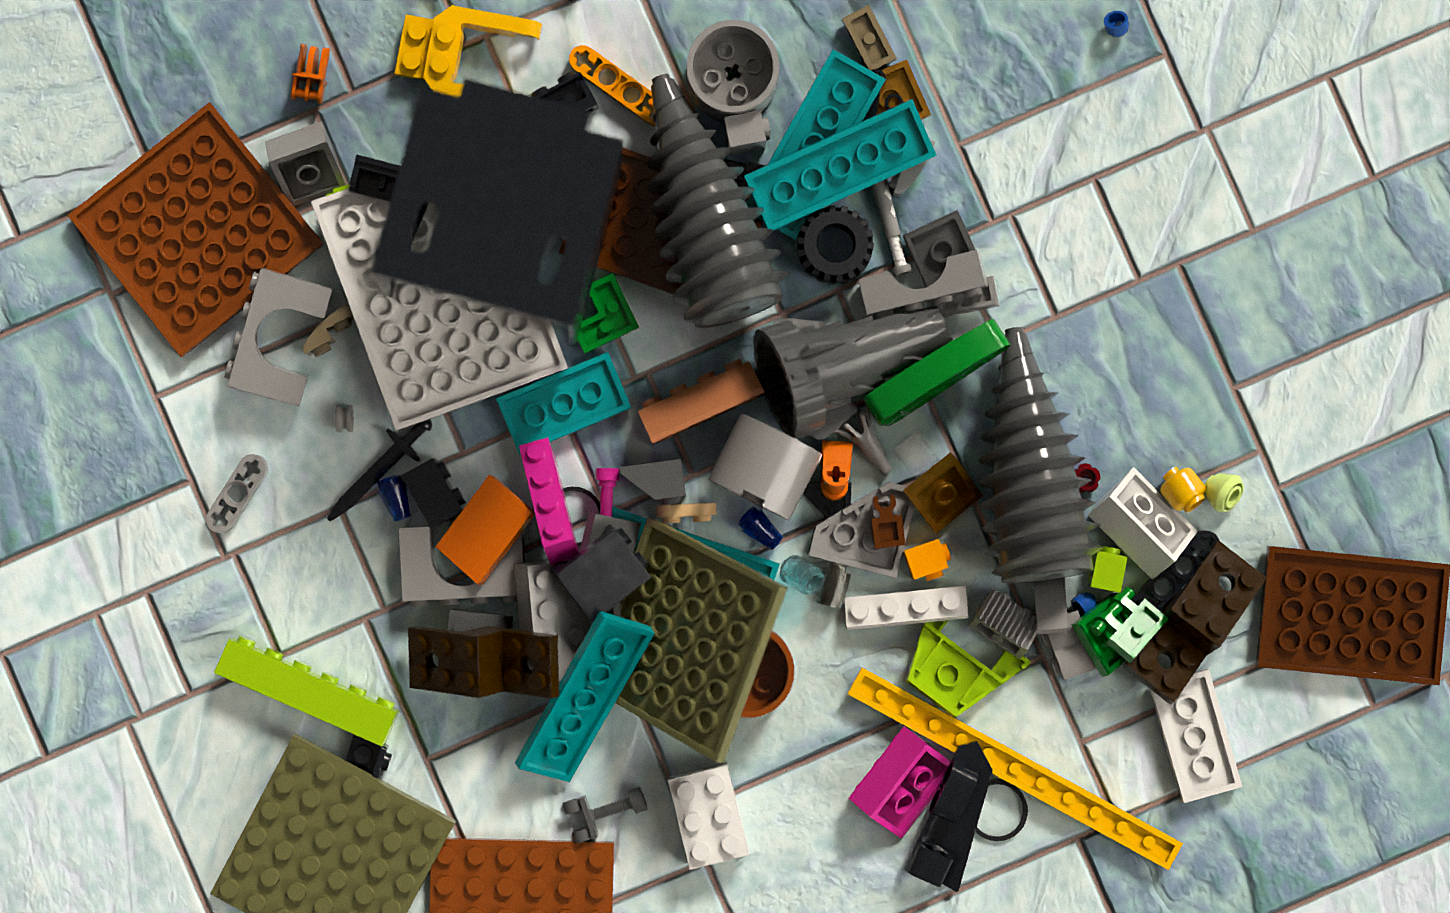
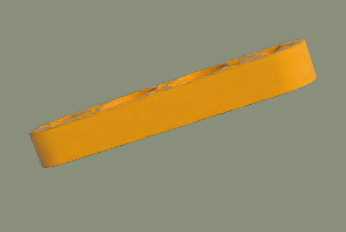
[569,45,655,127]

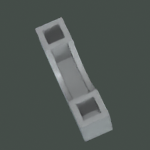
[859,250,988,319]

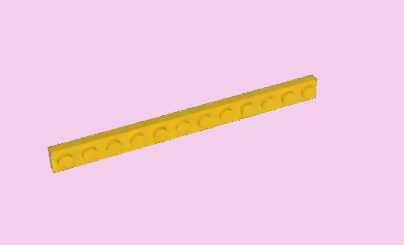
[847,667,1183,870]

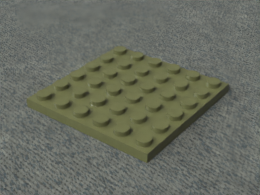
[615,518,788,763]
[210,734,456,913]

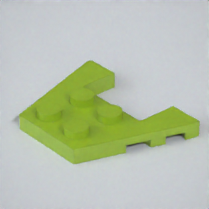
[905,620,1031,718]

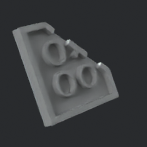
[807,482,915,578]

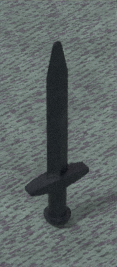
[327,419,432,521]

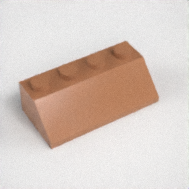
[638,359,764,445]

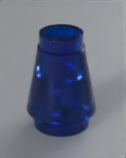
[377,474,411,522]
[738,506,783,550]

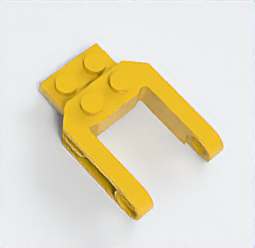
[395,5,542,97]

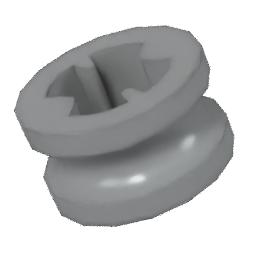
[335,405,354,432]

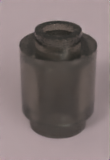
[815,562,851,609]

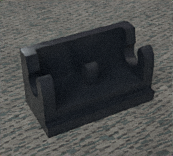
[349,154,400,202]

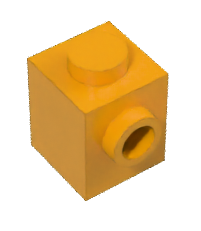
[903,539,951,581]

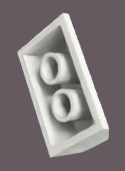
[1088,467,1198,580]

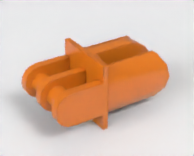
[291,44,330,104]

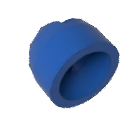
[1104,11,1129,38]
[1071,592,1097,617]

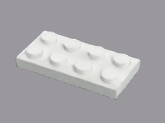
[1150,669,1242,803]

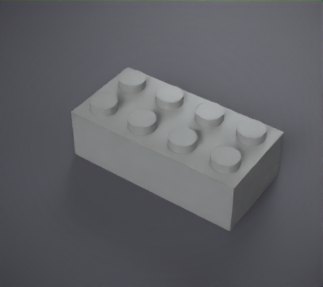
[514,560,590,683]

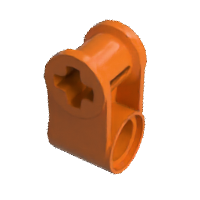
[820,440,853,500]

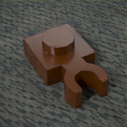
[870,494,905,549]

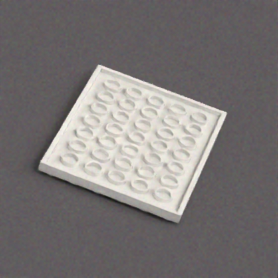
[311,188,568,431]

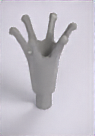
[833,405,892,475]

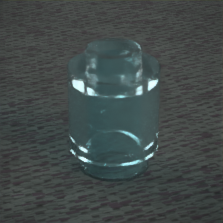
[780,555,824,595]

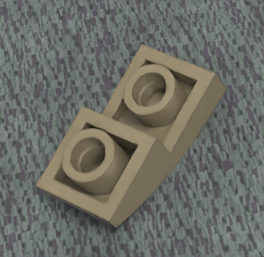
[302,304,354,357]

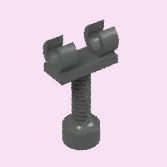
[562,787,648,844]

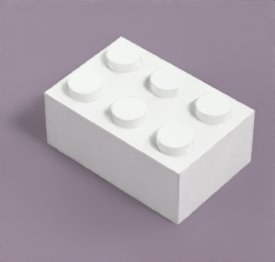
[668,762,749,870]

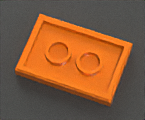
[435,475,535,585]

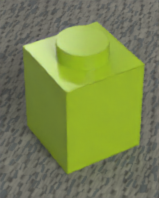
[1087,546,1128,593]

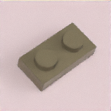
[842,5,897,70]

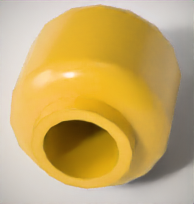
[1160,467,1206,513]

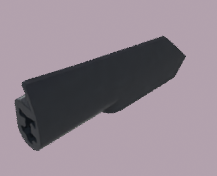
[904,741,993,892]

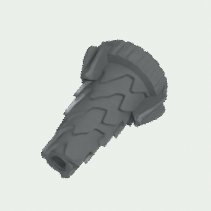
[753,306,953,440]

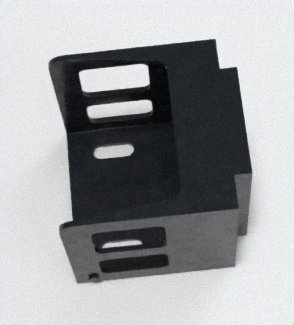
[371,78,623,346]

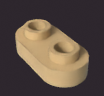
[656,503,717,523]

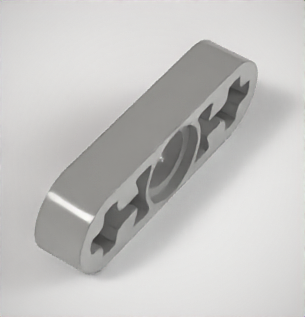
[206,454,268,533]

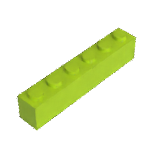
[214,635,400,746]

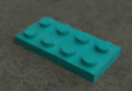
[496,352,631,455]

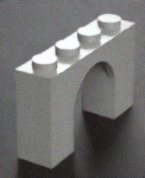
[224,268,333,407]
[399,527,525,607]

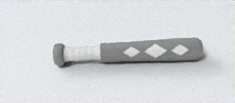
[871,179,911,276]

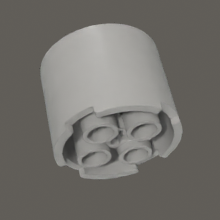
[687,20,779,123]
[708,413,822,520]

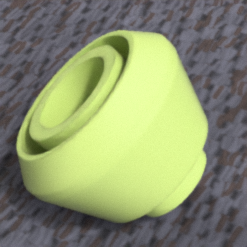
[1205,473,1244,513]

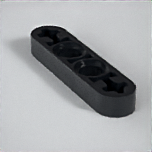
[1131,531,1219,610]

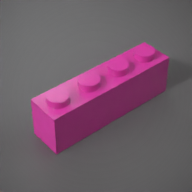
[519,438,579,565]

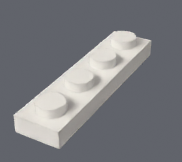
[844,586,969,630]

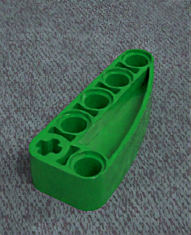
[863,319,1011,426]

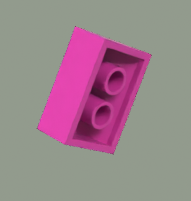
[848,726,950,839]

